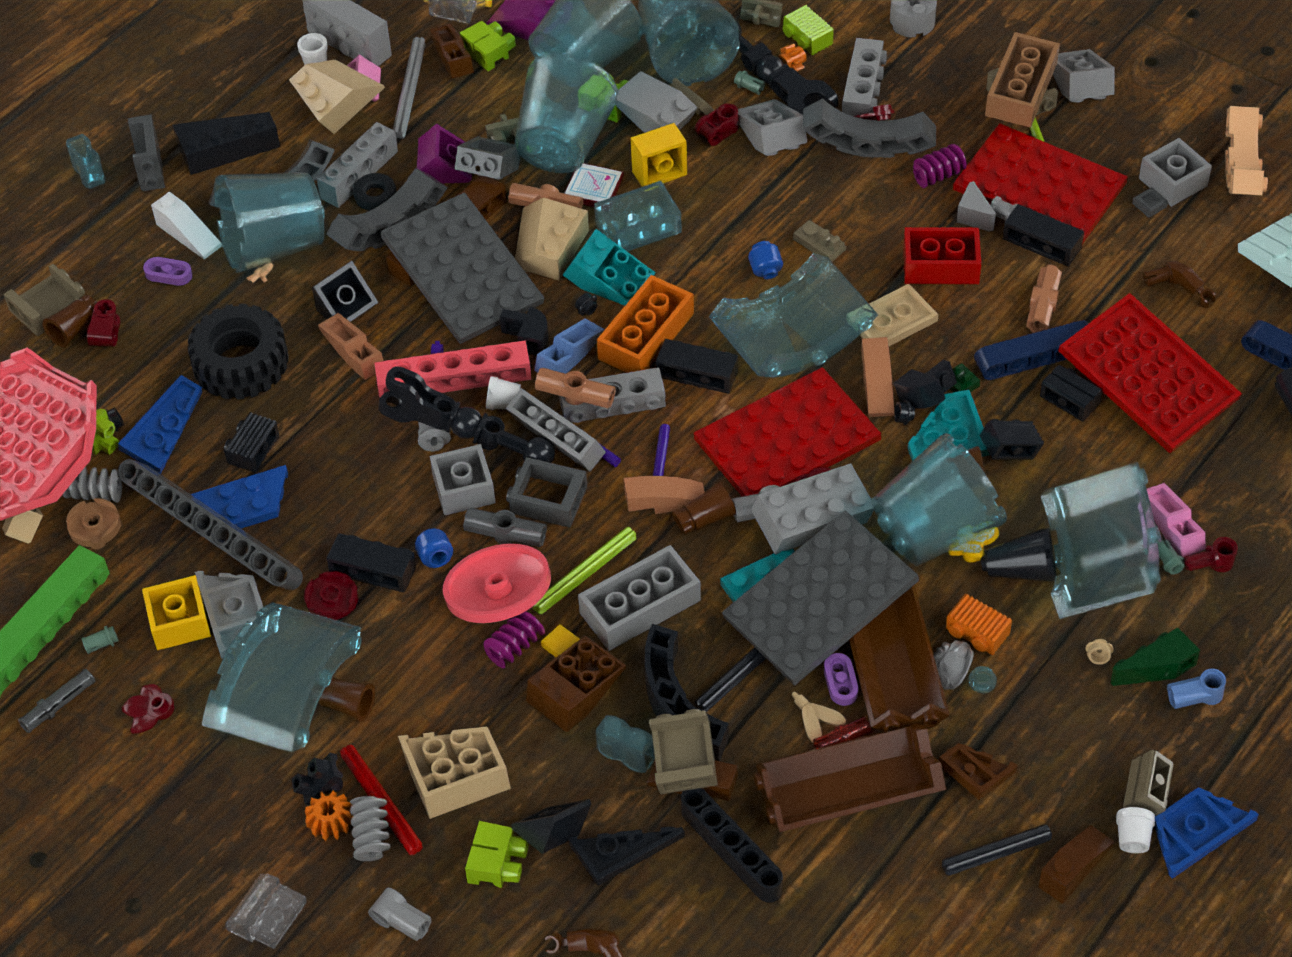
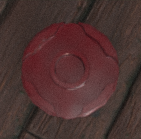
[304,571,358,621]

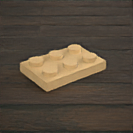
[847,284,938,346]

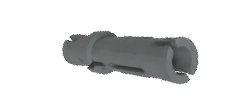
[18,668,96,733]

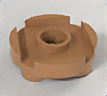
[66,498,122,549]

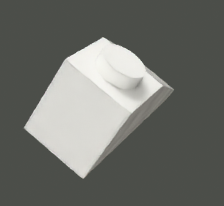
[151,192,222,259]

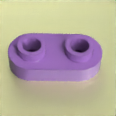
[143,257,192,286]
[824,653,858,706]

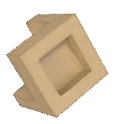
[2,508,43,543]

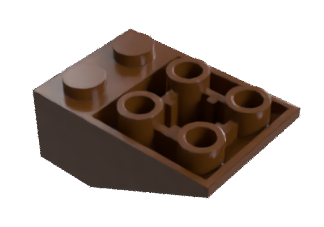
[526,635,626,732]

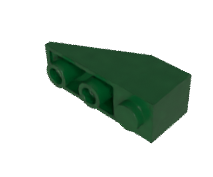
[1110,627,1200,686]

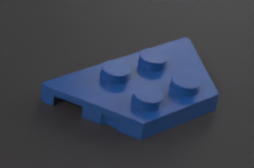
[191,465,288,528]
[1154,787,1259,879]

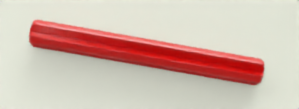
[340,744,423,855]

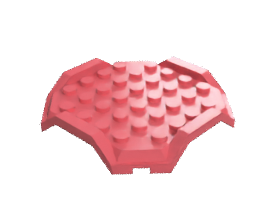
[0,347,97,521]

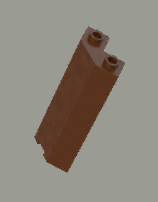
[849,585,950,732]
[753,723,946,832]

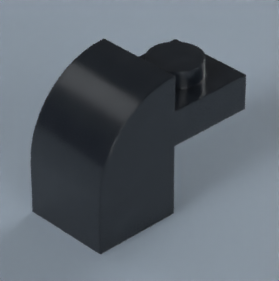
[500,307,549,356]
[893,360,957,408]

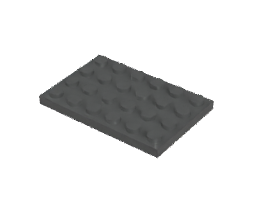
[381,192,544,344]
[722,510,919,686]

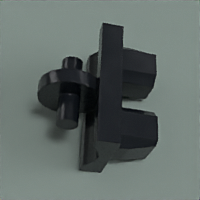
[292,752,343,806]

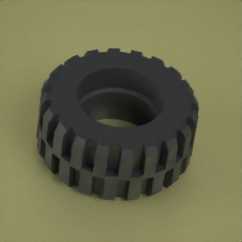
[187,304,289,400]

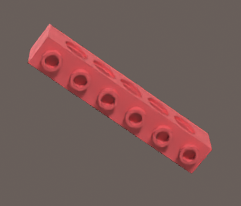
[374,341,531,397]

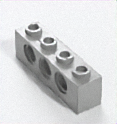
[842,38,887,116]
[316,122,398,208]
[559,367,666,423]
[506,388,606,472]

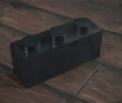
[1003,204,1084,267]
[656,339,738,394]
[326,533,416,593]

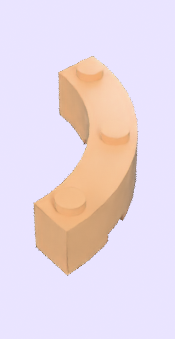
[1225,106,1268,196]

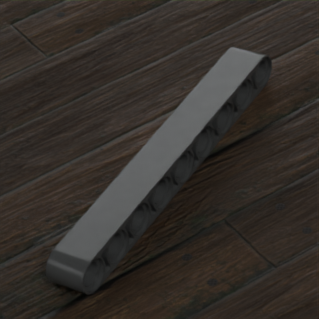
[118,459,303,590]

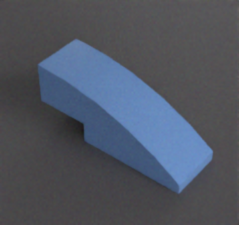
[534,318,605,374]

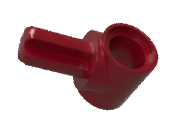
[1184,537,1238,572]

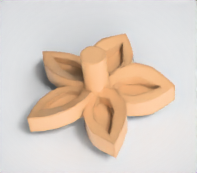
[246,262,273,283]

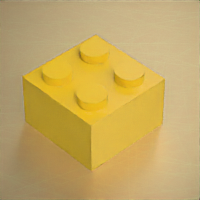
[631,123,687,190]
[142,575,211,650]

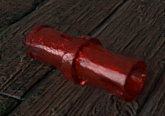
[813,716,872,749]

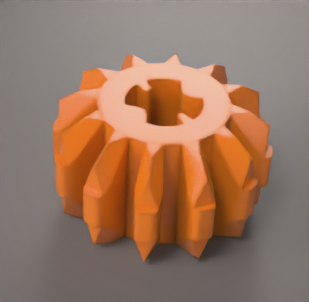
[305,790,353,841]

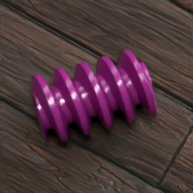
[913,144,967,188]
[484,611,545,669]

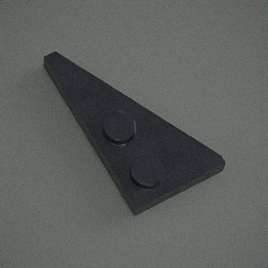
[568,827,685,886]

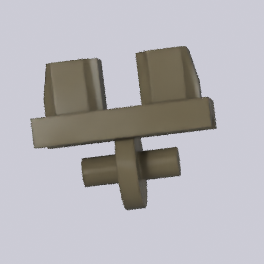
[740,0,783,27]
[485,114,529,146]

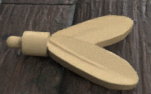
[792,692,846,745]

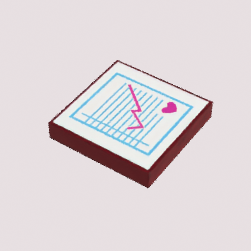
[564,162,624,210]

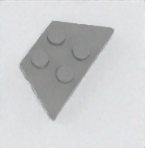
[195,571,268,659]

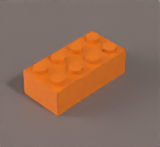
[597,275,694,373]

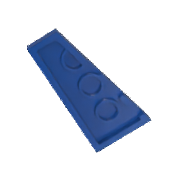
[118,375,202,474]

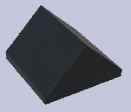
[312,261,378,322]
[511,799,592,854]

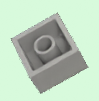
[1139,138,1212,206]
[430,444,496,515]

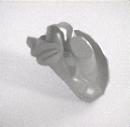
[934,640,974,690]

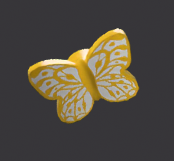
[948,527,999,562]

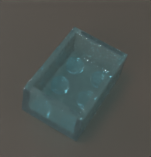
[594,181,682,251]

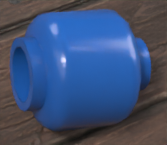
[748,241,783,280]
[415,528,453,568]

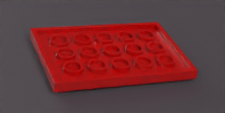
[953,123,1128,243]
[1058,293,1242,454]
[694,367,881,497]

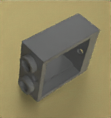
[455,136,522,180]
[506,457,587,528]

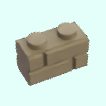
[1123,750,1174,815]

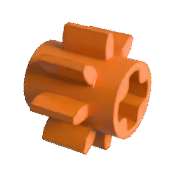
[778,43,807,72]

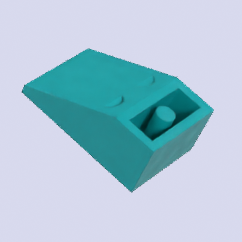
[563,229,656,305]

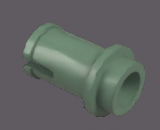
[734,70,765,95]
[1155,540,1184,575]
[81,626,119,654]

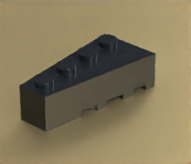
[173,112,280,175]

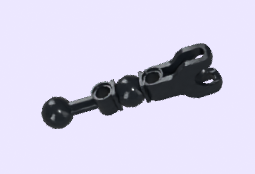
[713,18,839,115]
[378,367,555,463]

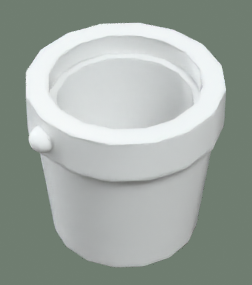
[297,33,328,65]
[486,376,521,410]
[1116,807,1155,853]

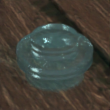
[968,666,997,693]

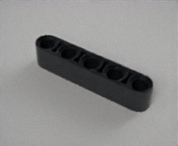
[681,788,783,903]

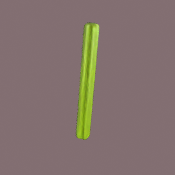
[532,527,636,614]

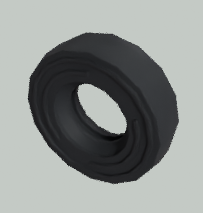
[353,173,397,211]

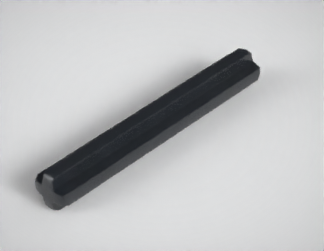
[695,647,766,712]
[942,824,1052,876]

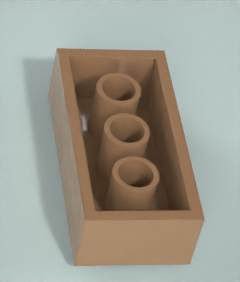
[985,32,1060,128]

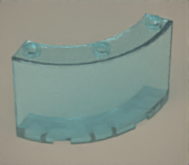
[709,253,878,377]
[1041,462,1161,619]
[202,603,361,752]

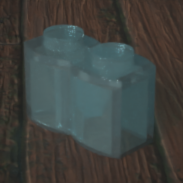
[66,134,105,189]
[596,715,655,773]

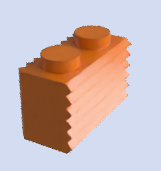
[946,594,1012,655]

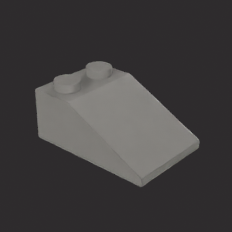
[1053,49,1115,102]
[609,71,698,133]
[738,99,807,156]

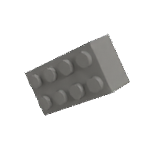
[303,0,392,66]
[751,463,875,554]
[578,545,701,651]

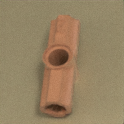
[508,183,583,209]
[1026,265,1062,333]
[535,368,616,408]

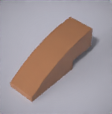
[318,313,384,380]
[861,337,894,417]
[624,476,705,514]

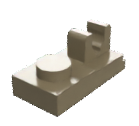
[671,78,714,115]
[793,220,847,263]

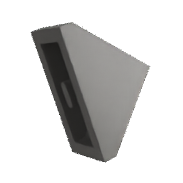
[957,181,996,232]

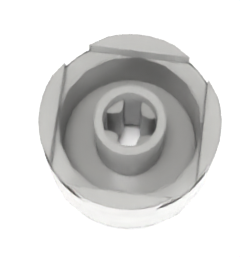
[890,0,937,37]

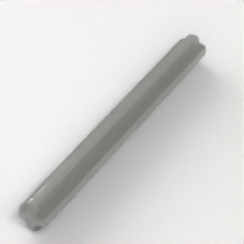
[393,37,426,139]

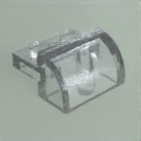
[225,874,307,949]

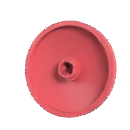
[443,544,551,623]

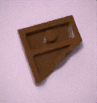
[939,743,1018,800]

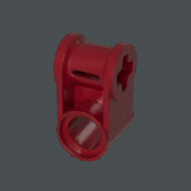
[694,103,739,146]
[87,299,121,347]

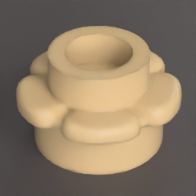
[1085,639,1113,664]

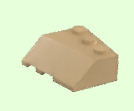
[289,60,385,134]
[515,198,589,281]
[398,727,511,819]

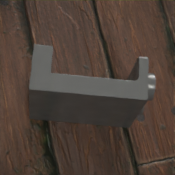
[128,114,165,191]

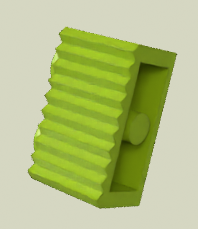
[783,5,834,55]

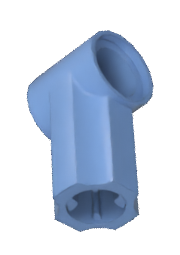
[1167,669,1226,709]

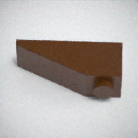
[1039,825,1115,904]

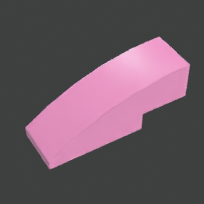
[1141,483,1206,557]

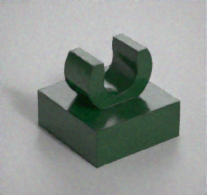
[950,363,980,392]

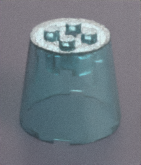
[528,0,644,87]
[638,0,740,86]
[515,53,618,173]
[214,172,325,273]
[871,433,1007,566]

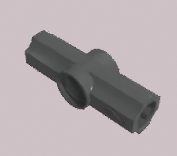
[463,508,547,547]

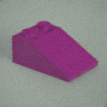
[487,0,568,46]

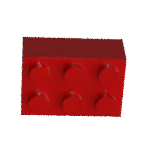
[903,227,981,284]

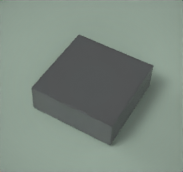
[1132,187,1168,218]

